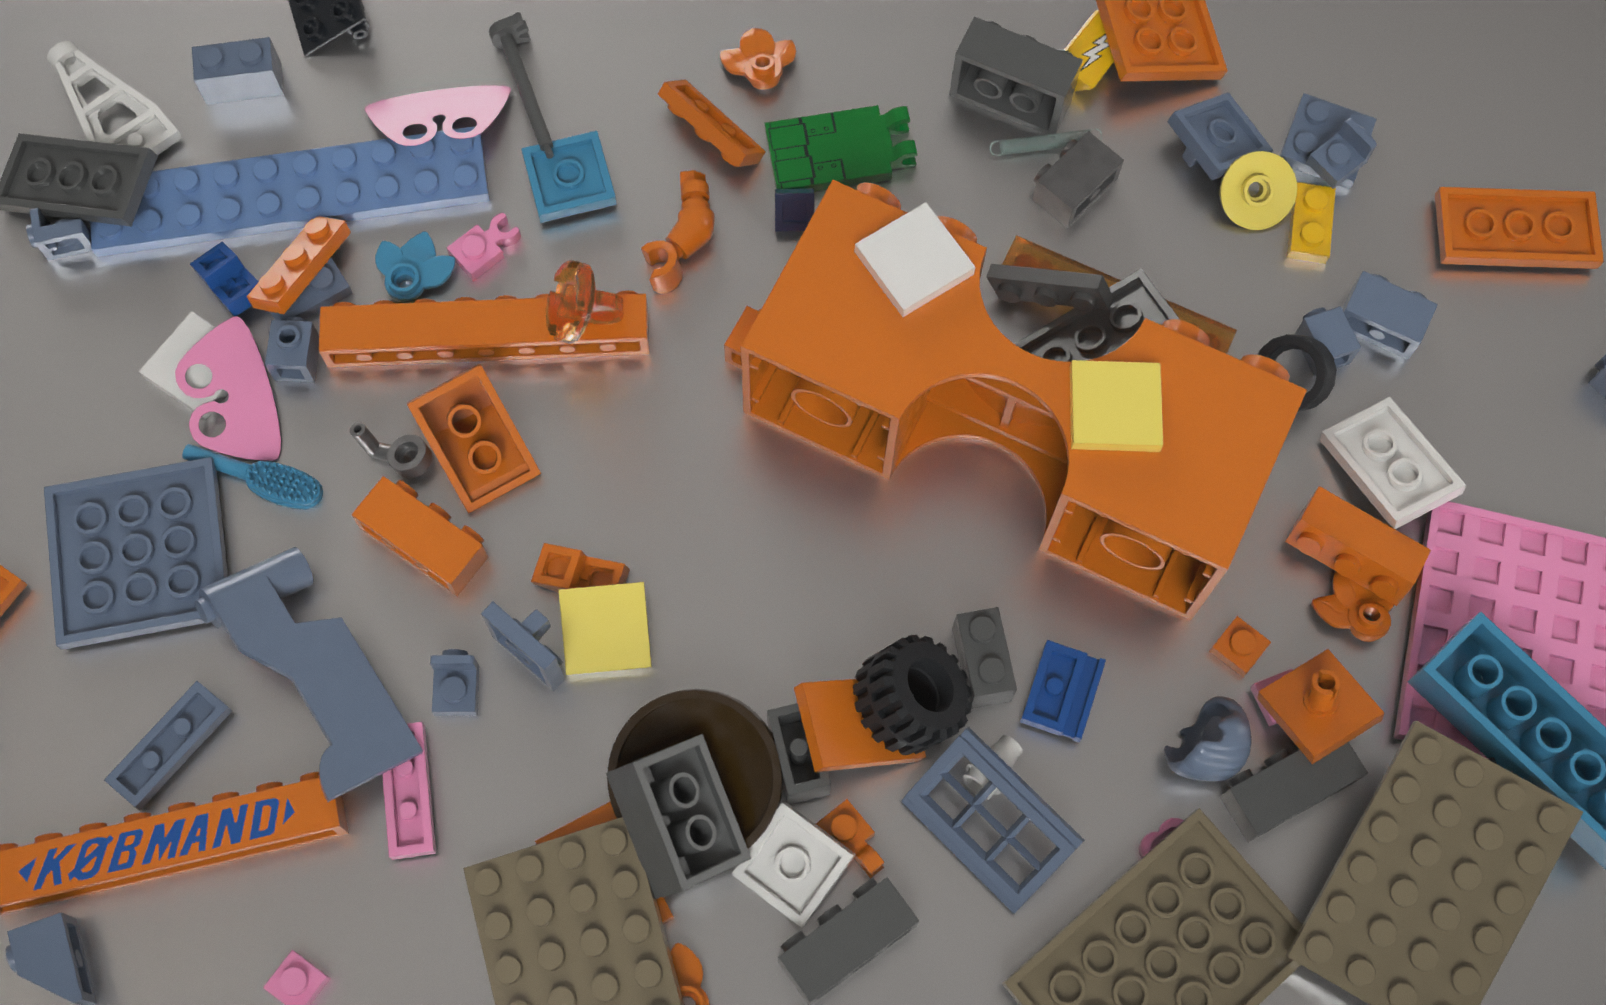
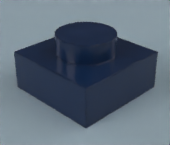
[775,189,814,232]

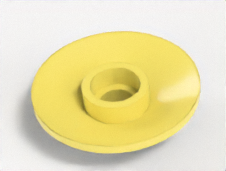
[1219,151,1297,230]

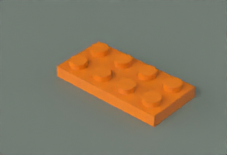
[1435,187,1604,269]

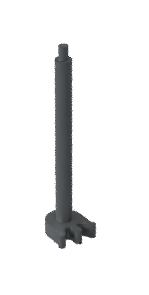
[489,12,554,159]

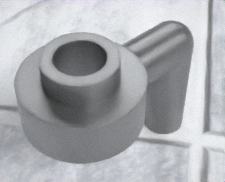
[350,422,432,479]

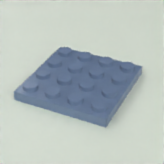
[44,457,228,650]

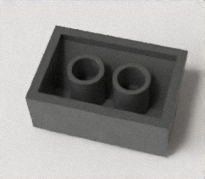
[606,734,751,899]

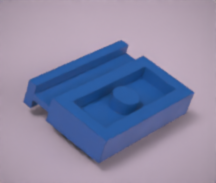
[1020,640,1106,743]

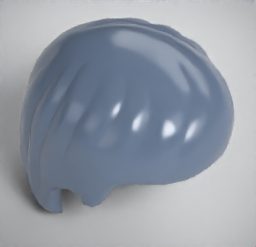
[1164,696,1252,781]

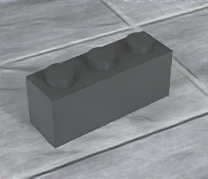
[1220,742,1368,842]
[778,877,919,1005]

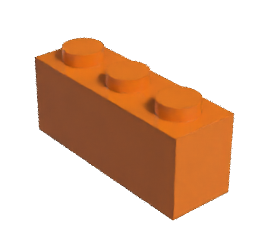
[351,476,488,597]
[1285,486,1431,606]

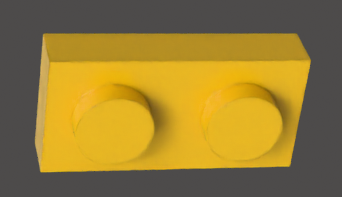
[1287,182,1336,264]

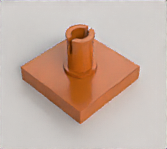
[1257,649,1384,764]

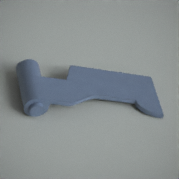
[195,547,423,802]

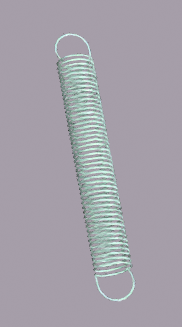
[990,128,1102,156]

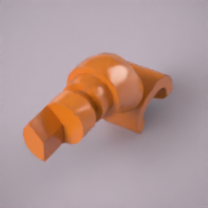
[641,170,715,294]

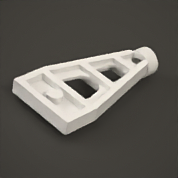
[47,41,182,155]

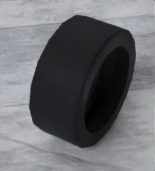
[1257,334,1337,412]

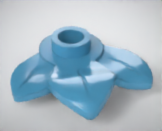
[375,231,456,302]

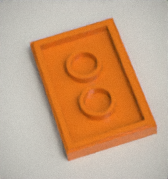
[794,679,926,772]

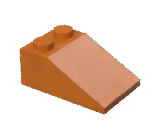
[407,364,541,514]

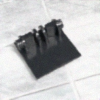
[288,0,370,56]

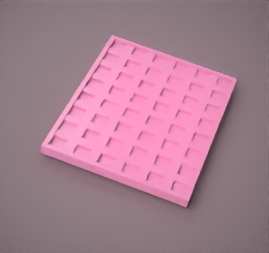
[1394,501,1606,758]

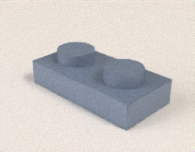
[270,258,353,320]

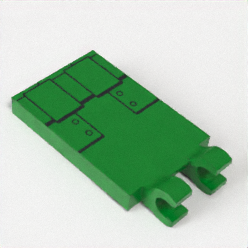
[764,105,917,192]

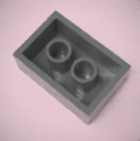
[949,16,1083,137]

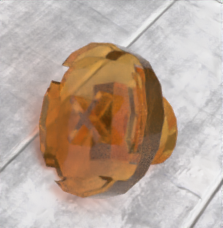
[545,260,624,344]

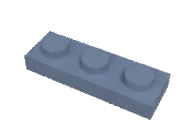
[104,681,232,810]

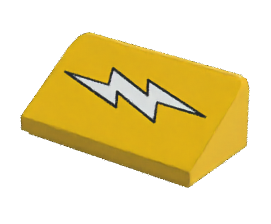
[1064,10,1114,91]

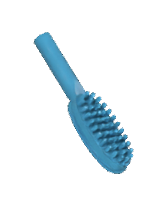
[182,444,323,510]

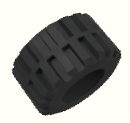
[853,635,972,755]

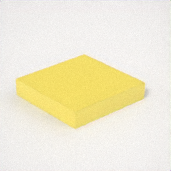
[1069,360,1163,452]
[558,582,652,675]

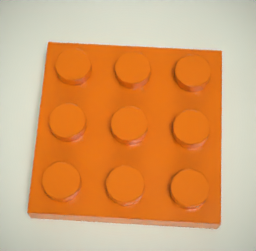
[1096,0,1228,82]

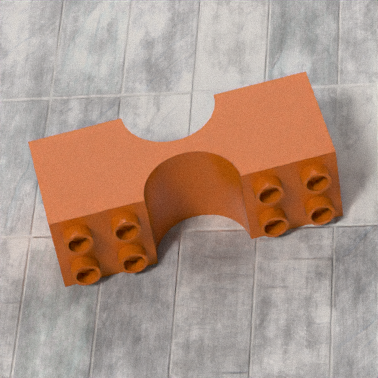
[741,180,1307,620]

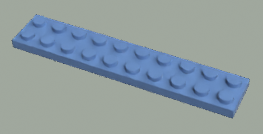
[90,126,490,257]

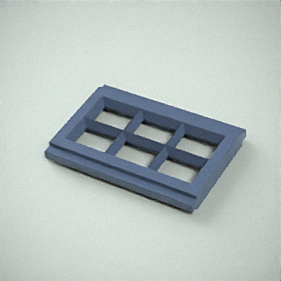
[901,727,1085,914]

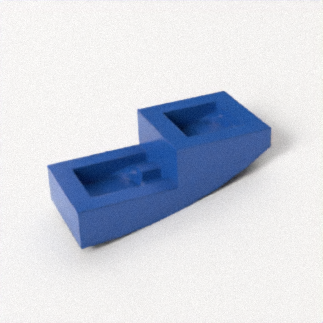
[190,241,259,316]

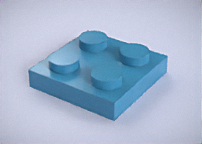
[521,131,617,223]

